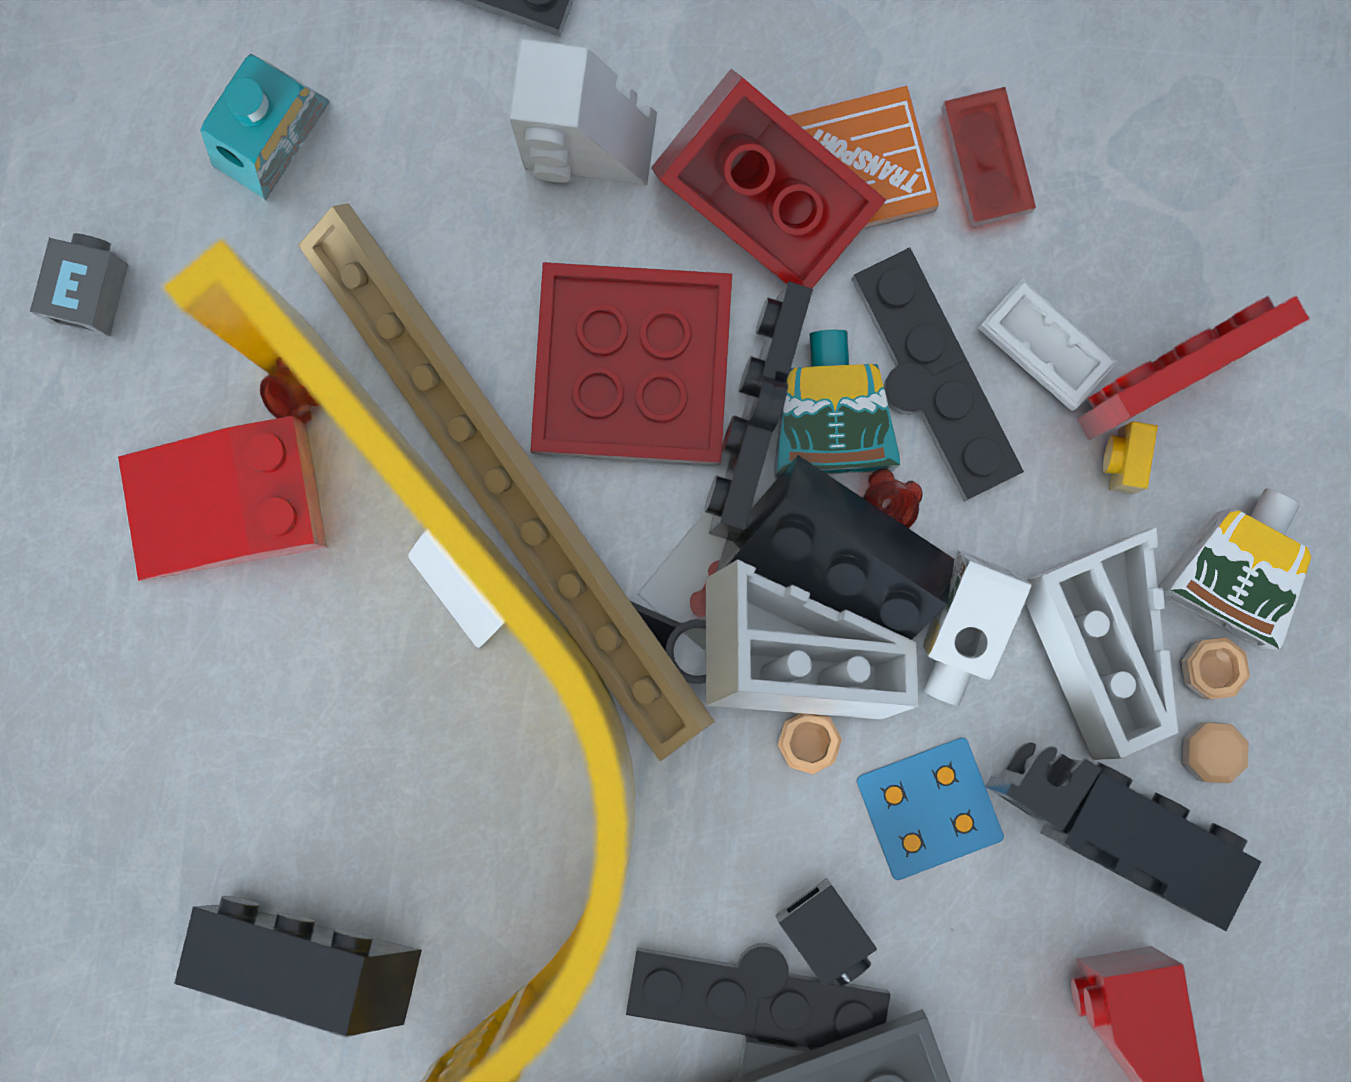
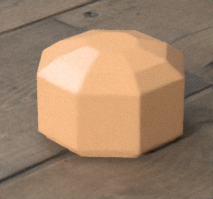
[1181,637,1250,699]
[777,713,842,774]
[1182,722,1249,783]

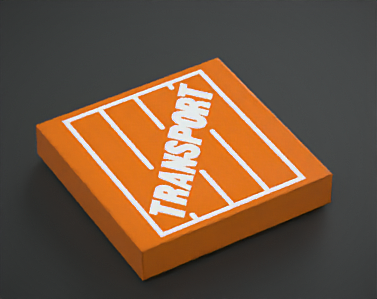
[788,85,939,229]

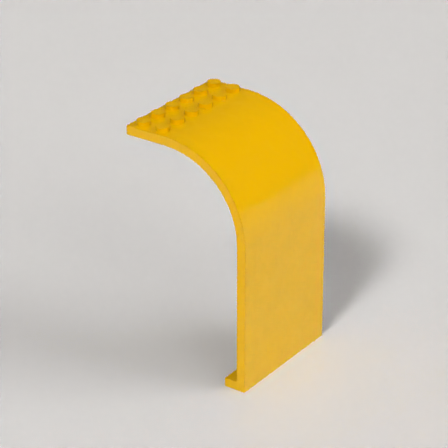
[163,238,636,1082]

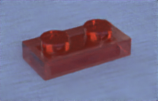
[941,87,1036,228]

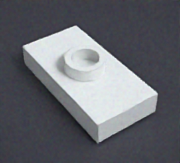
[978,278,1118,411]

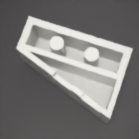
[510,39,657,185]
[1025,527,1178,760]
[706,560,918,720]

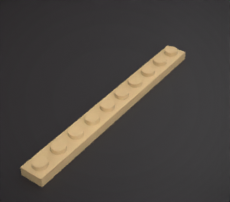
[298,203,715,761]

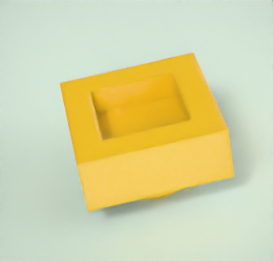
[1103,421,1158,494]

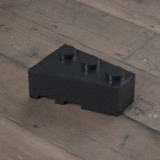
[716,455,955,640]
[1040,762,1262,931]
[174,896,422,1037]

